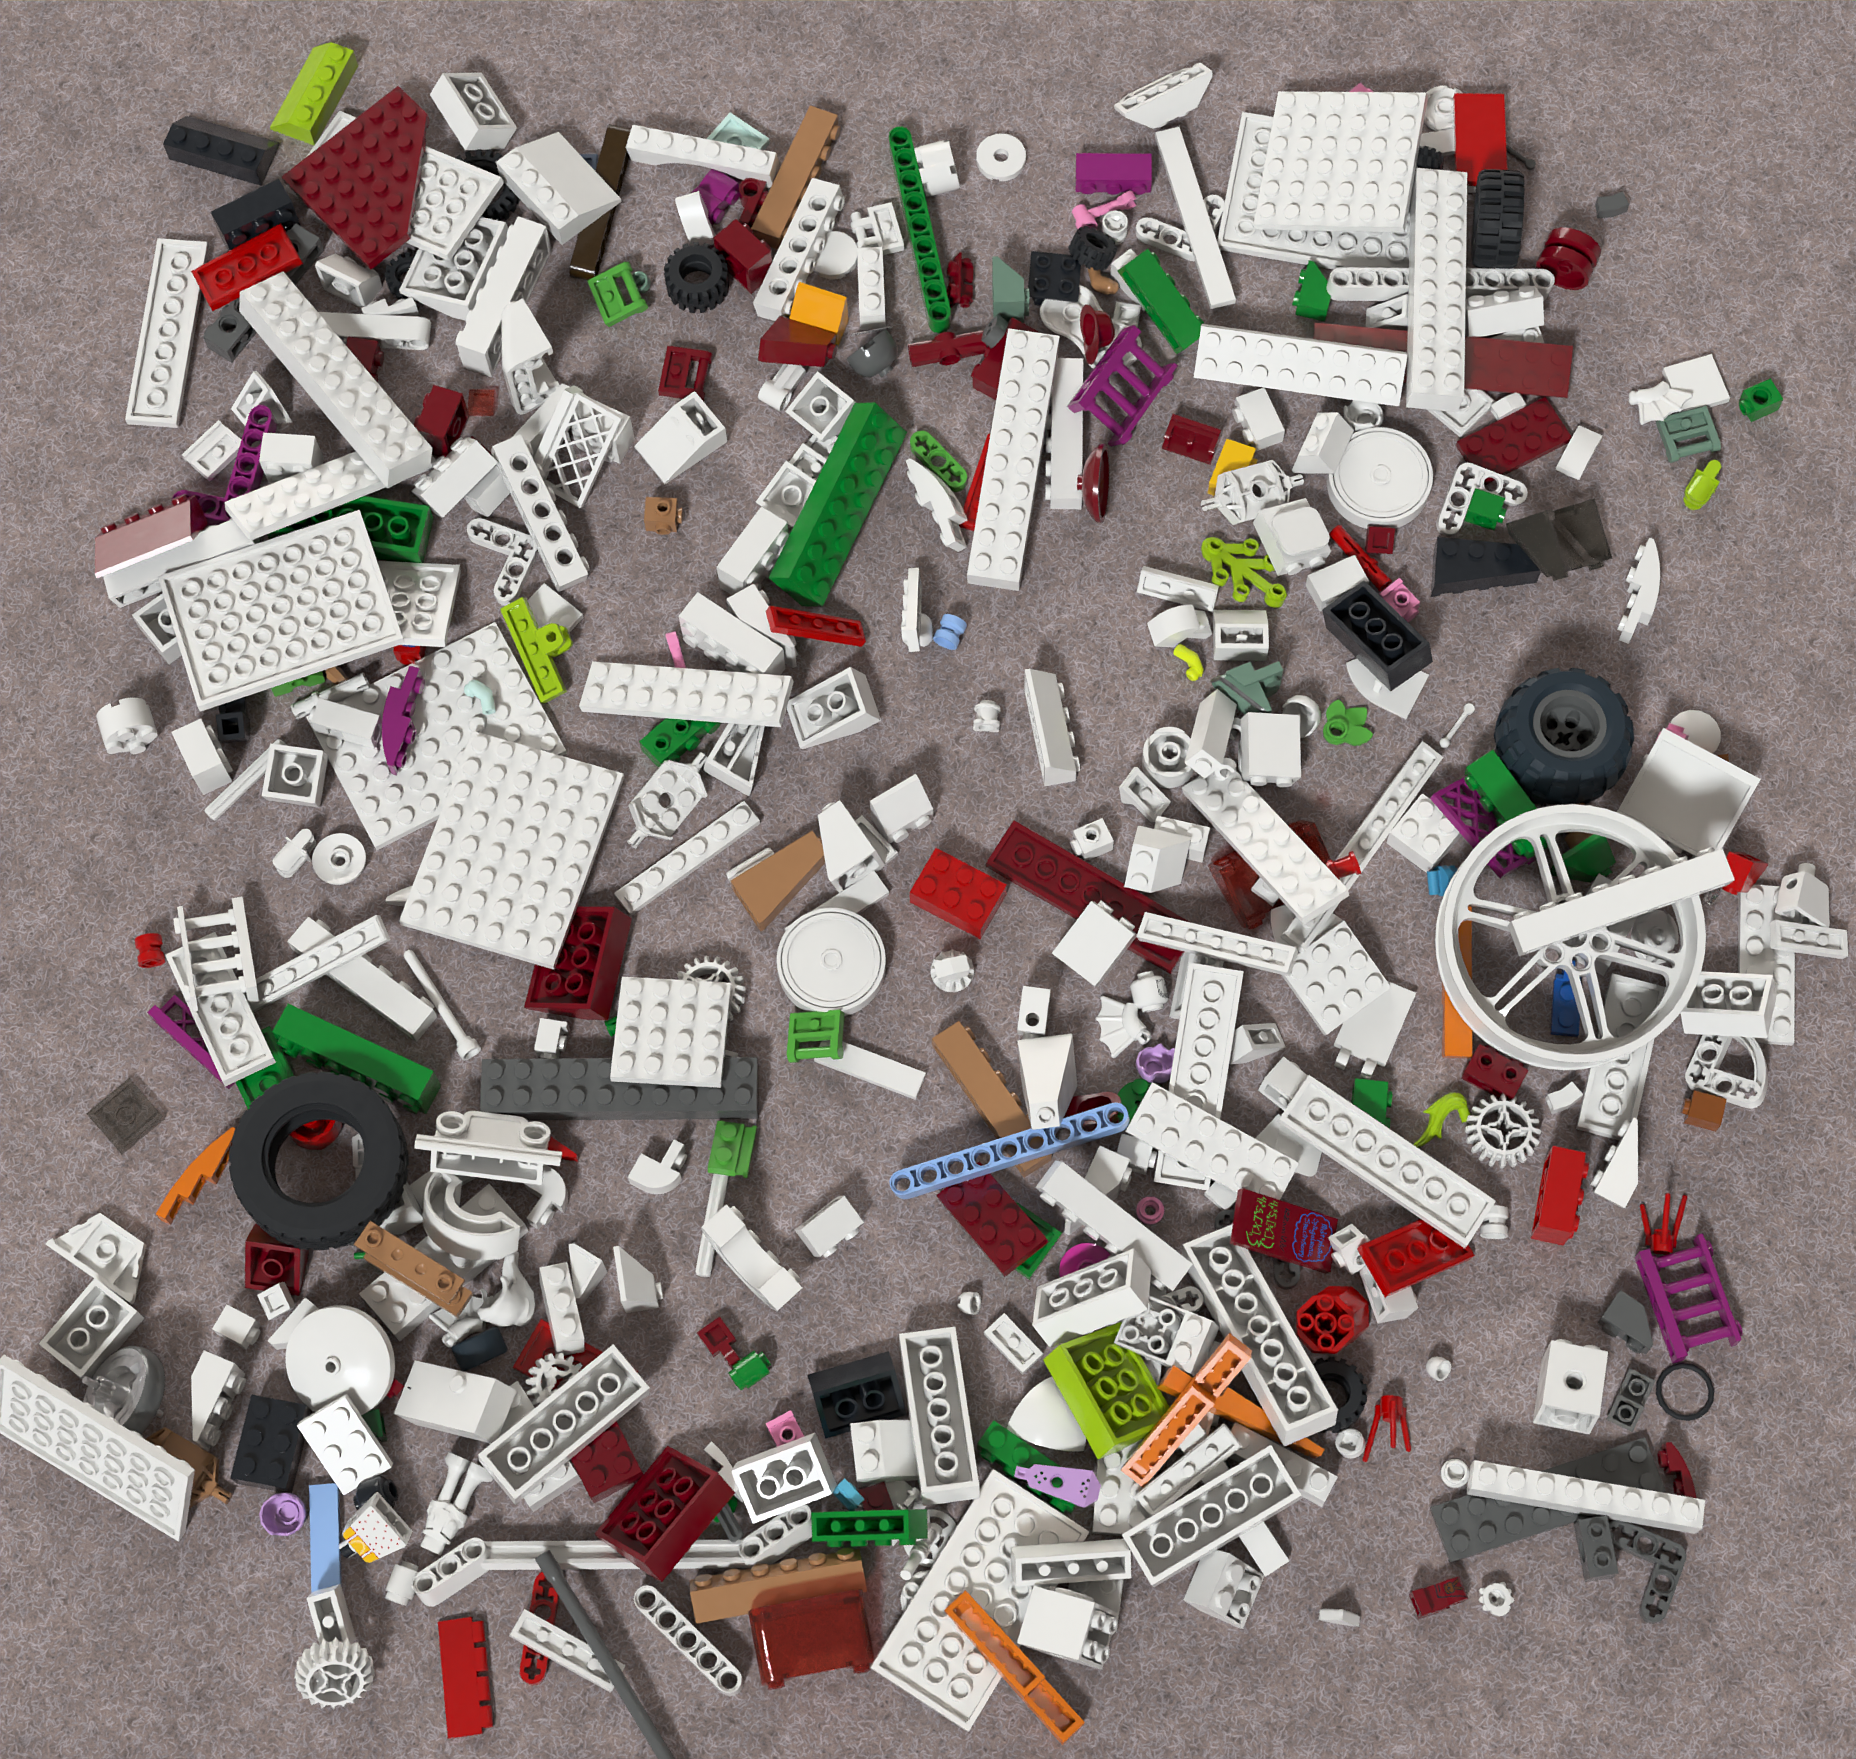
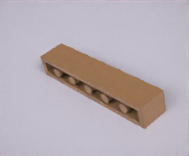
[751,105,841,250]
[932,1021,1052,1178]
[689,1548,867,1624]

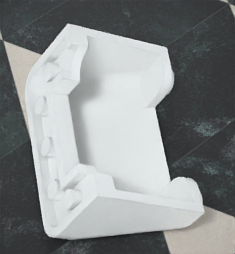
[501,299,560,414]

